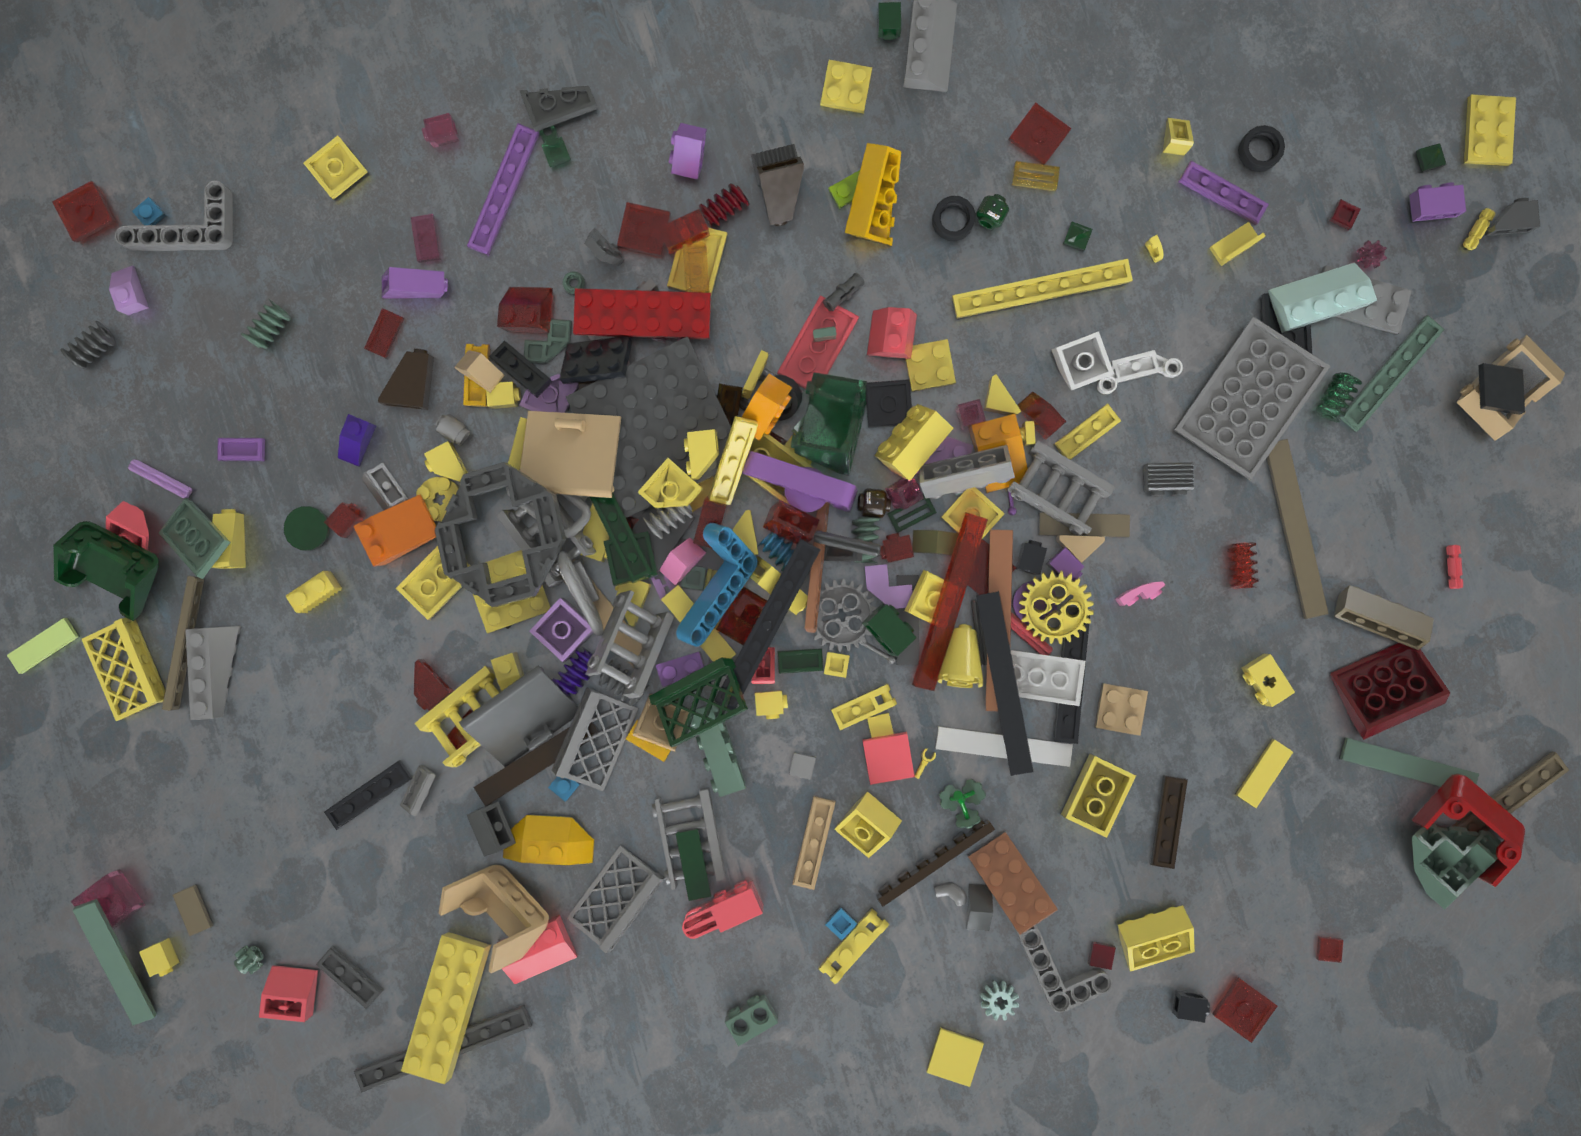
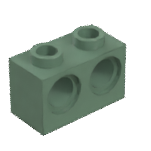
[725,994,778,1047]

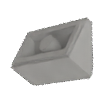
[362,463,408,510]

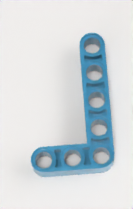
[676,523,758,647]

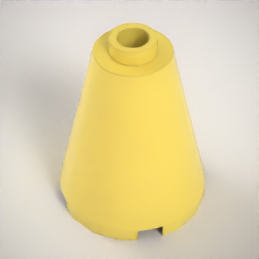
[938,624,983,688]

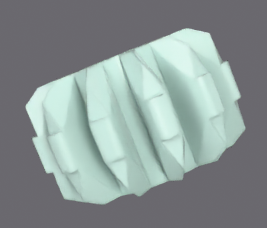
[980,981,1019,1021]

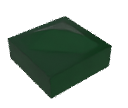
[1416,143,1446,172]
[1063,221,1093,252]

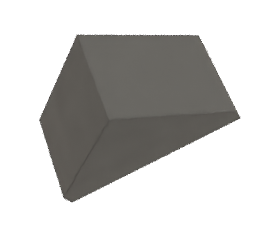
[966,884,993,931]

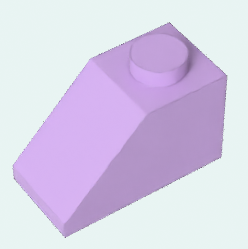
[109,266,149,315]

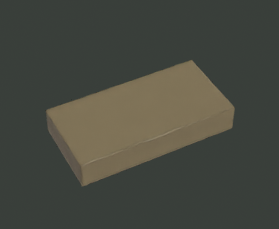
[172,885,213,936]

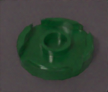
[284,506,330,551]

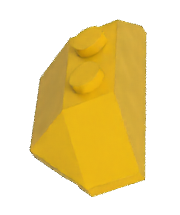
[503,815,594,865]

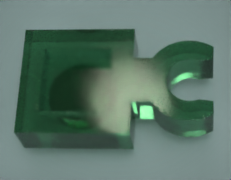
[539,126,571,168]

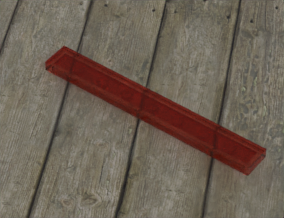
[912,512,988,691]

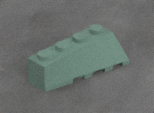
[691,702,746,797]

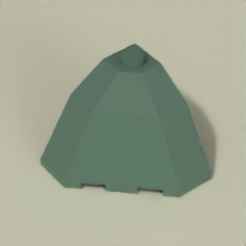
[1412,823,1501,910]

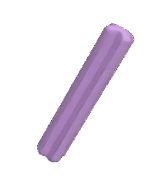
[128,459,192,498]

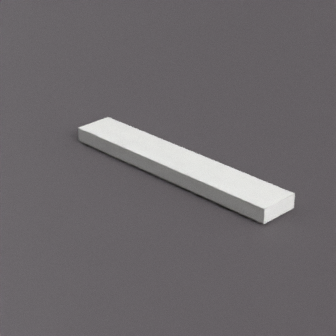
[935,726,1073,767]

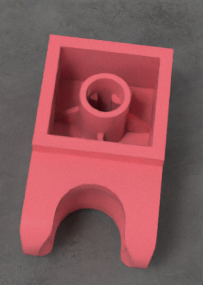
[682,880,764,939]

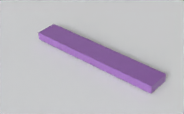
[467,123,539,256]

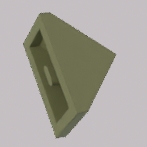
[912,530,958,556]

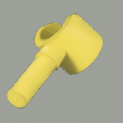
[914,748,936,779]

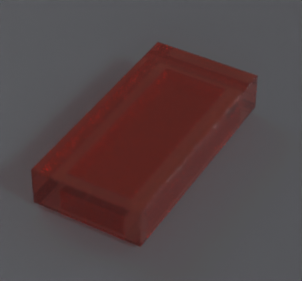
[364,308,404,359]

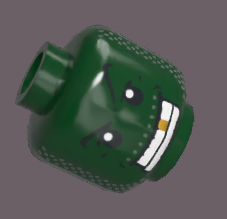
[976,194,1009,230]

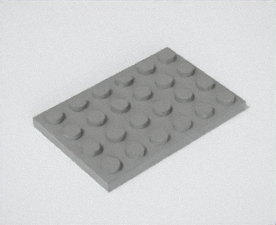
[1174,317,1331,480]

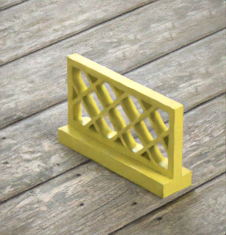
[81,618,165,721]

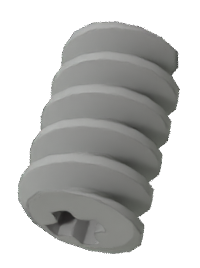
[643,505,693,539]

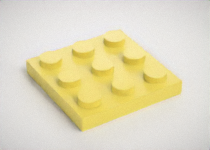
[473,550,551,634]

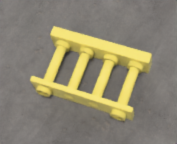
[415,666,499,767]

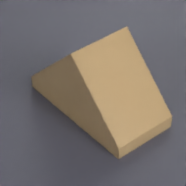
[455,350,504,393]
[1056,535,1105,563]

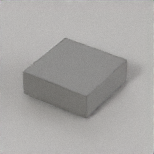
[789,752,816,780]

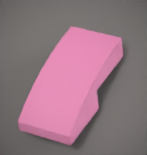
[1115,581,1165,607]

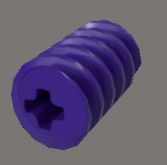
[552,647,593,696]

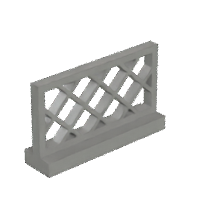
[552,687,639,791]
[566,845,665,953]

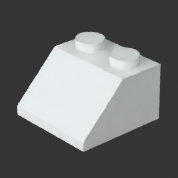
[1051,331,1114,390]

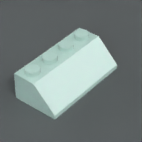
[1268,262,1377,333]

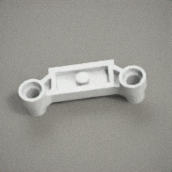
[1097,350,1183,394]

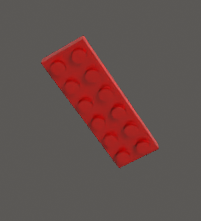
[573,288,711,339]

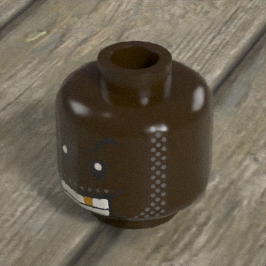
[857,488,891,519]

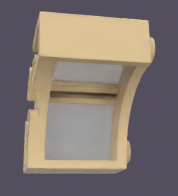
[1457,335,1565,441]

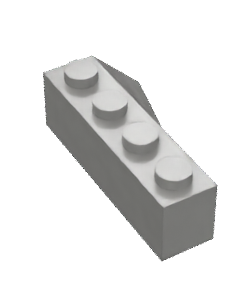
[186,626,241,720]

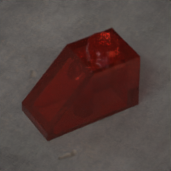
[1017,392,1066,440]
[414,659,454,711]

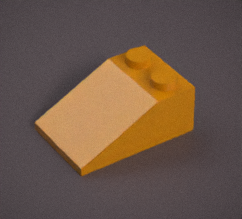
[969,414,1028,493]

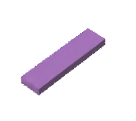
[1178,161,1269,225]

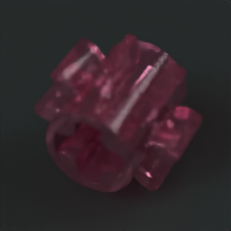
[1357,240,1387,269]

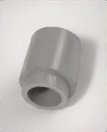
[435,414,470,446]

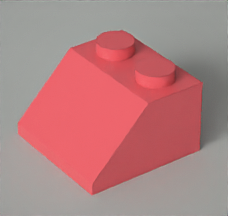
[867,307,917,359]

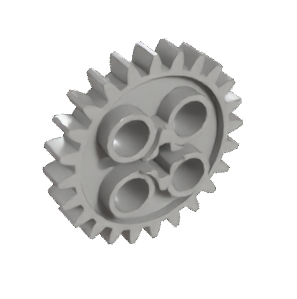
[805,579,877,652]

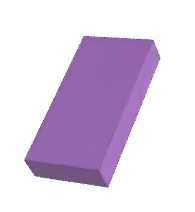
[217,438,265,461]

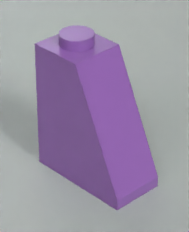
[382,267,448,299]

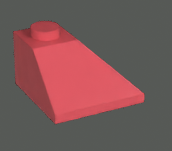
[106,501,149,550]

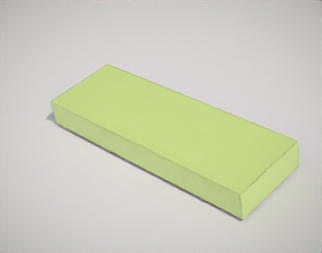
[7,618,79,674]

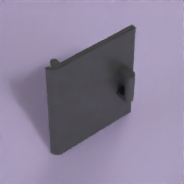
[459,665,578,767]

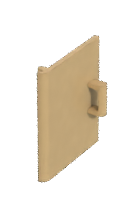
[520,411,621,498]

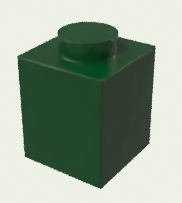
[877,2,901,40]

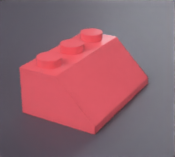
[497,915,578,984]

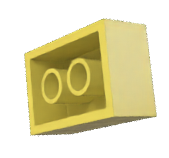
[874,404,954,481]
[1061,753,1136,838]

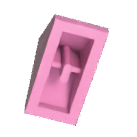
[659,538,706,586]

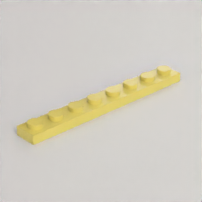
[952,259,1133,319]

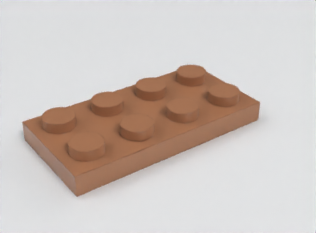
[968,832,1058,935]

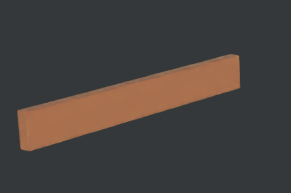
[986,530,1013,711]

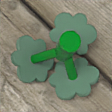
[939,779,986,829]

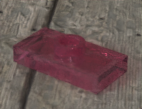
[411,214,441,263]

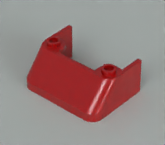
[1412,774,1525,887]

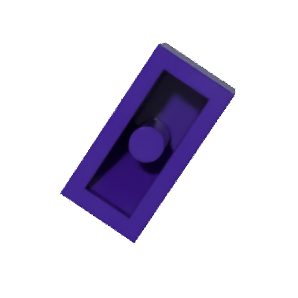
[338,414,376,467]

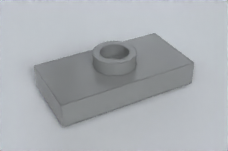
[400,765,436,816]

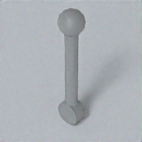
[858,640,896,664]

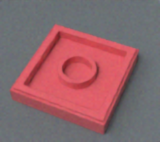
[862,732,915,785]

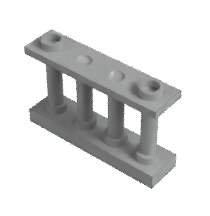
[1007,441,1115,536]
[496,499,596,587]
[586,590,674,699]
[652,787,726,890]

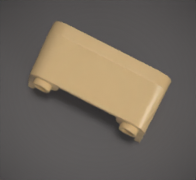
[438,865,549,974]

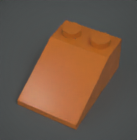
[353,495,436,567]

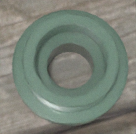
[563,271,585,294]

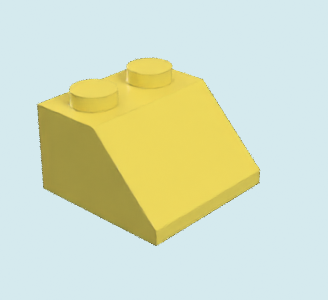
[834,792,902,858]

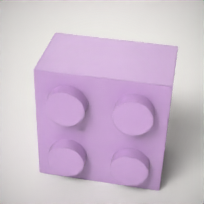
[529,598,593,662]

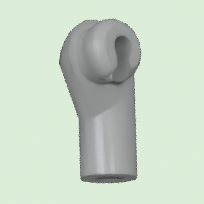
[934,883,967,906]

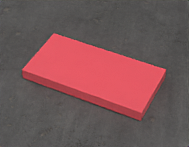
[777,295,859,395]

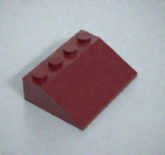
[1330,643,1451,740]

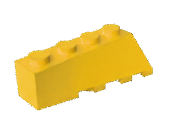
[845,143,901,246]

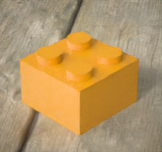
[742,373,792,441]

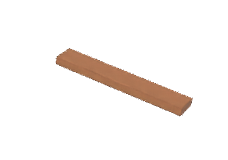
[805,502,830,633]

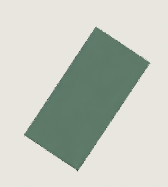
[159,498,231,579]

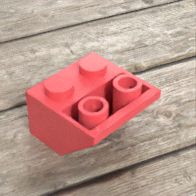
[259,965,318,1022]

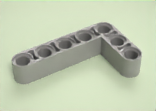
[115,180,233,251]
[1014,925,1112,1013]

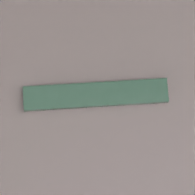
[1339,315,1445,432]
[1340,737,1479,787]
[72,899,157,1025]

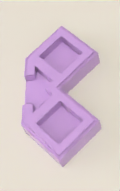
[864,564,913,609]

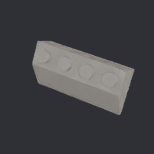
[903,0,957,92]
[919,445,1015,499]

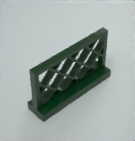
[649,657,748,747]

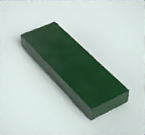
[676,828,711,901]

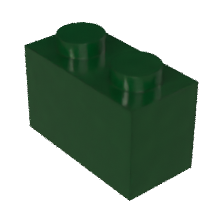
[862,604,917,656]

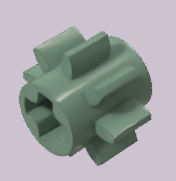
[234,945,264,974]

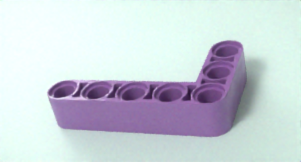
[742,451,858,512]

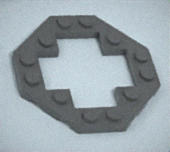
[435,462,566,607]

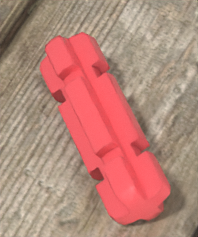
[1446,545,1463,589]

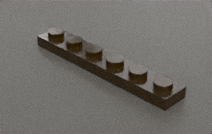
[876,819,995,907]

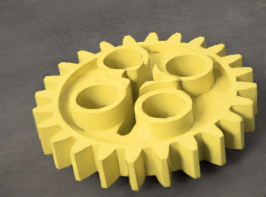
[1019,570,1094,644]

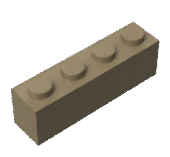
[1334,585,1434,650]

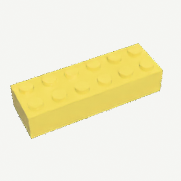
[401,932,491,1084]

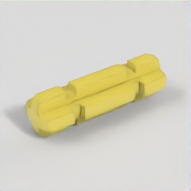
[1463,208,1495,251]

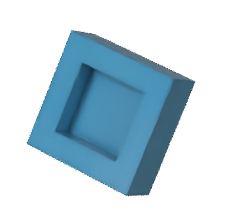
[132,197,167,225]
[548,776,581,802]
[825,907,857,940]

